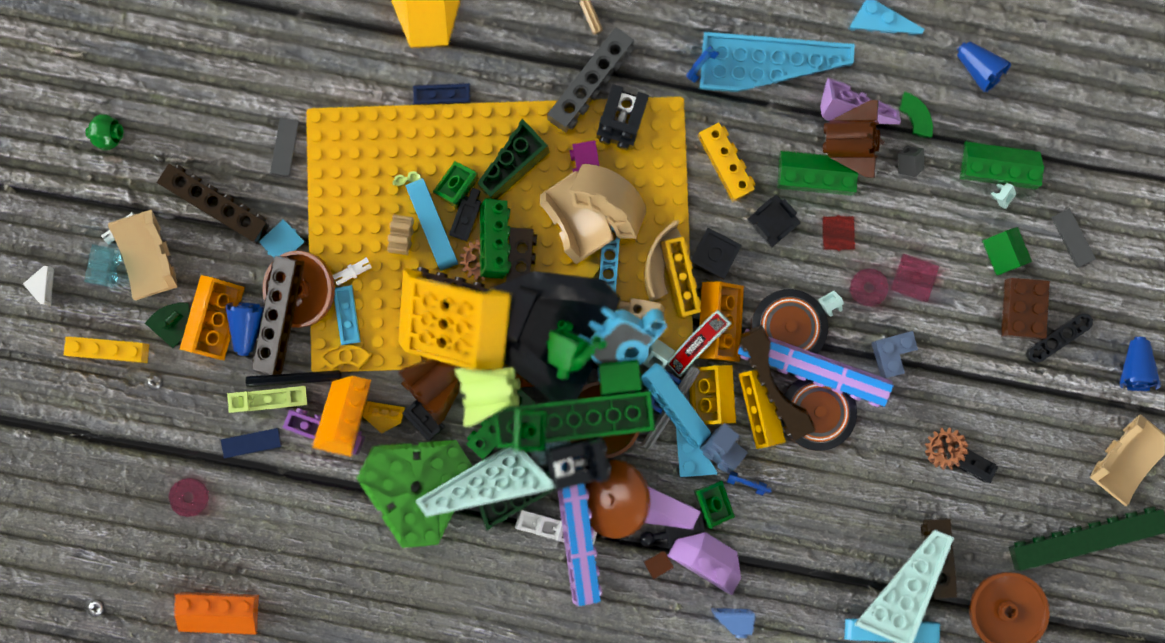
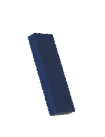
[413,83,471,105]
[220,428,282,458]

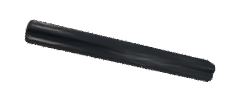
[245,370,342,387]

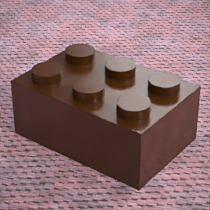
[1001,278,1050,340]

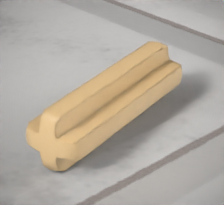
[580,0,602,35]

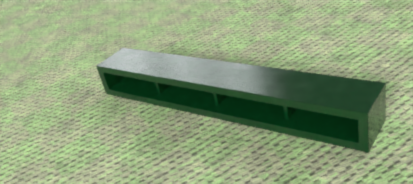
[1009,506,1165,571]

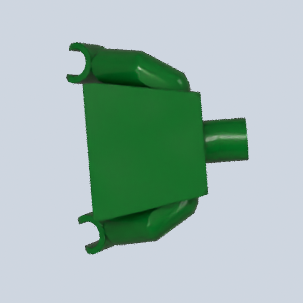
[547,320,607,379]

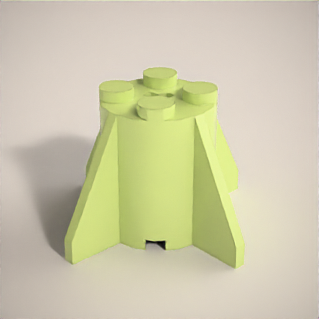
[455,367,521,427]

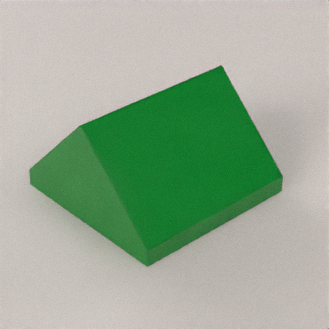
[433,161,479,209]
[982,227,1032,276]
[599,360,642,396]
[514,410,546,451]
[694,481,735,528]

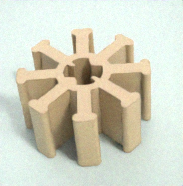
[387,214,414,255]

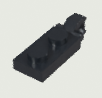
[449,188,481,242]

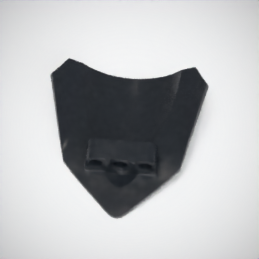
[482,271,620,401]

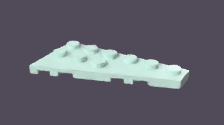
[854,530,954,643]

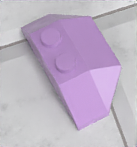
[668,532,741,595]

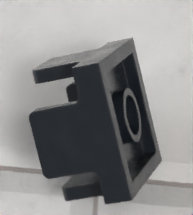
[747,194,801,248]
[691,228,742,280]

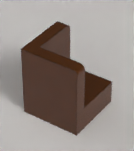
[643,551,674,579]

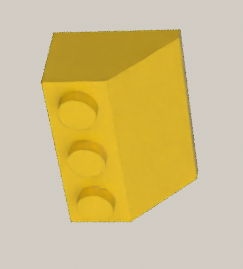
[688,365,736,425]

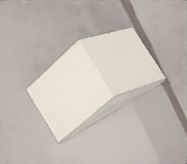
[23,266,54,306]

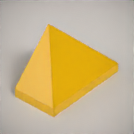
[363,401,405,434]

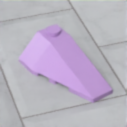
[820,78,901,124]
[644,486,701,529]

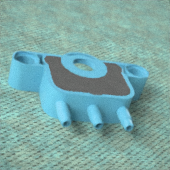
[578,307,666,383]

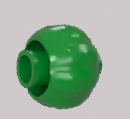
[85,114,124,150]

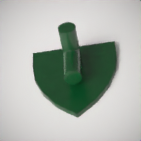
[145,303,190,348]

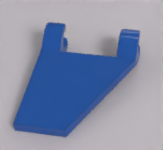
[686,45,719,83]
[726,471,771,496]

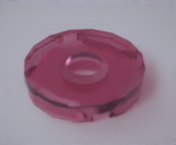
[850,268,889,307]
[169,478,209,517]

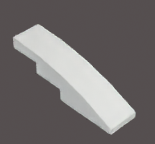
[515,510,597,546]

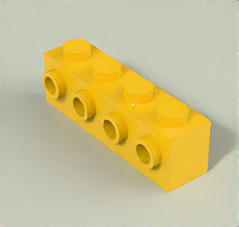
[697,122,755,202]
[660,236,701,317]
[739,369,786,449]

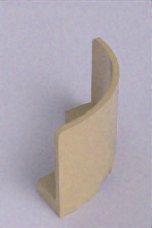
[570,164,646,239]
[540,171,613,264]
[108,209,178,300]
[644,220,681,302]
[1090,414,1165,506]

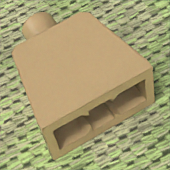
[618,298,665,322]

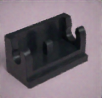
[402,400,445,441]
[954,448,998,483]

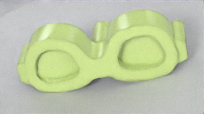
[392,171,421,186]

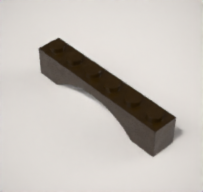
[739,325,815,441]

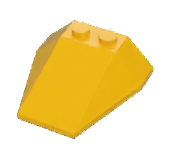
[391,0,461,48]

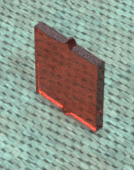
[822,215,855,252]

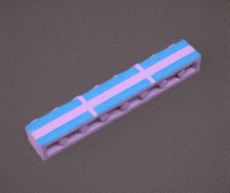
[738,329,894,407]
[557,455,602,606]

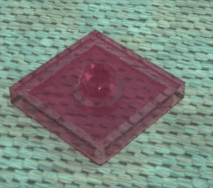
[890,254,940,303]

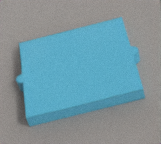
[259,219,305,258]

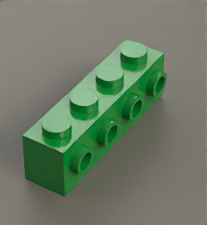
[480,198,511,279]
[466,389,537,460]

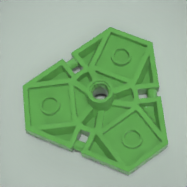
[356,440,472,548]

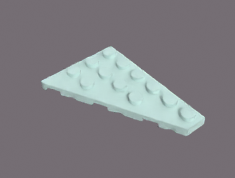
[416,447,554,517]

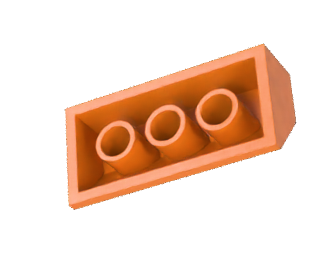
[174,592,259,634]

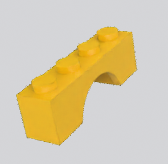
[64,336,150,363]

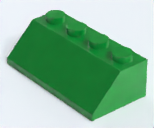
[960,141,1044,189]
[777,151,858,196]

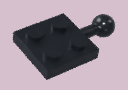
[640,508,705,551]

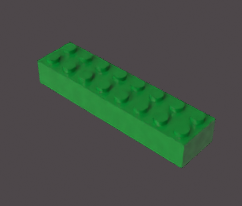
[494,391,655,448]

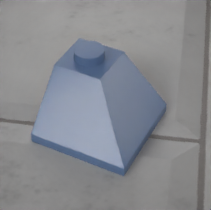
[712,608,755,638]

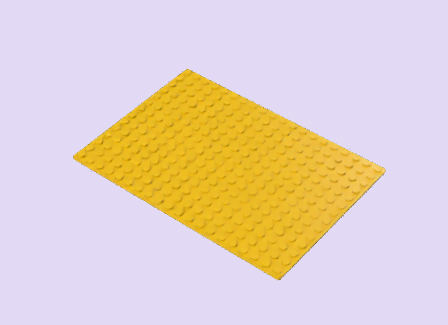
[306,97,693,372]

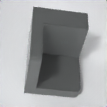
[898,145,924,177]

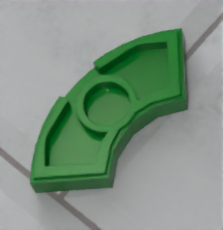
[899,92,933,139]

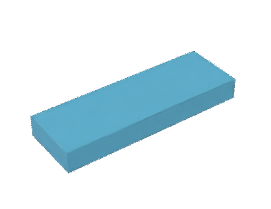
[334,285,361,345]

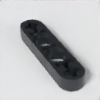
[1026,314,1093,363]

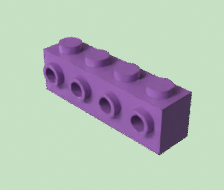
[283,408,365,455]

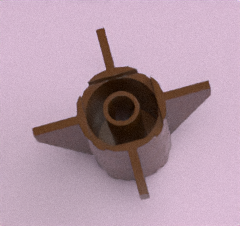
[823,100,885,178]
[398,359,461,425]

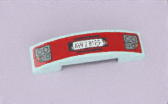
[667,310,732,377]

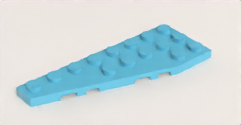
[699,32,855,92]

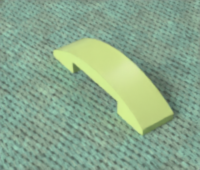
[227,386,307,413]

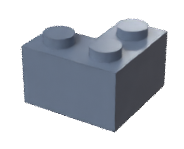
[871,331,918,378]
[699,423,748,474]

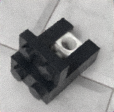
[596,84,649,150]
[545,437,611,490]

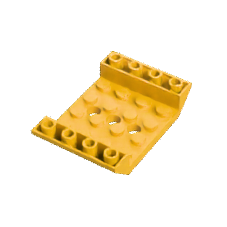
[398,268,511,370]

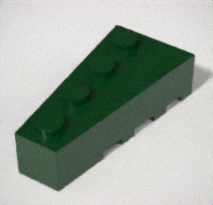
[478,119,550,199]
[479,468,556,531]

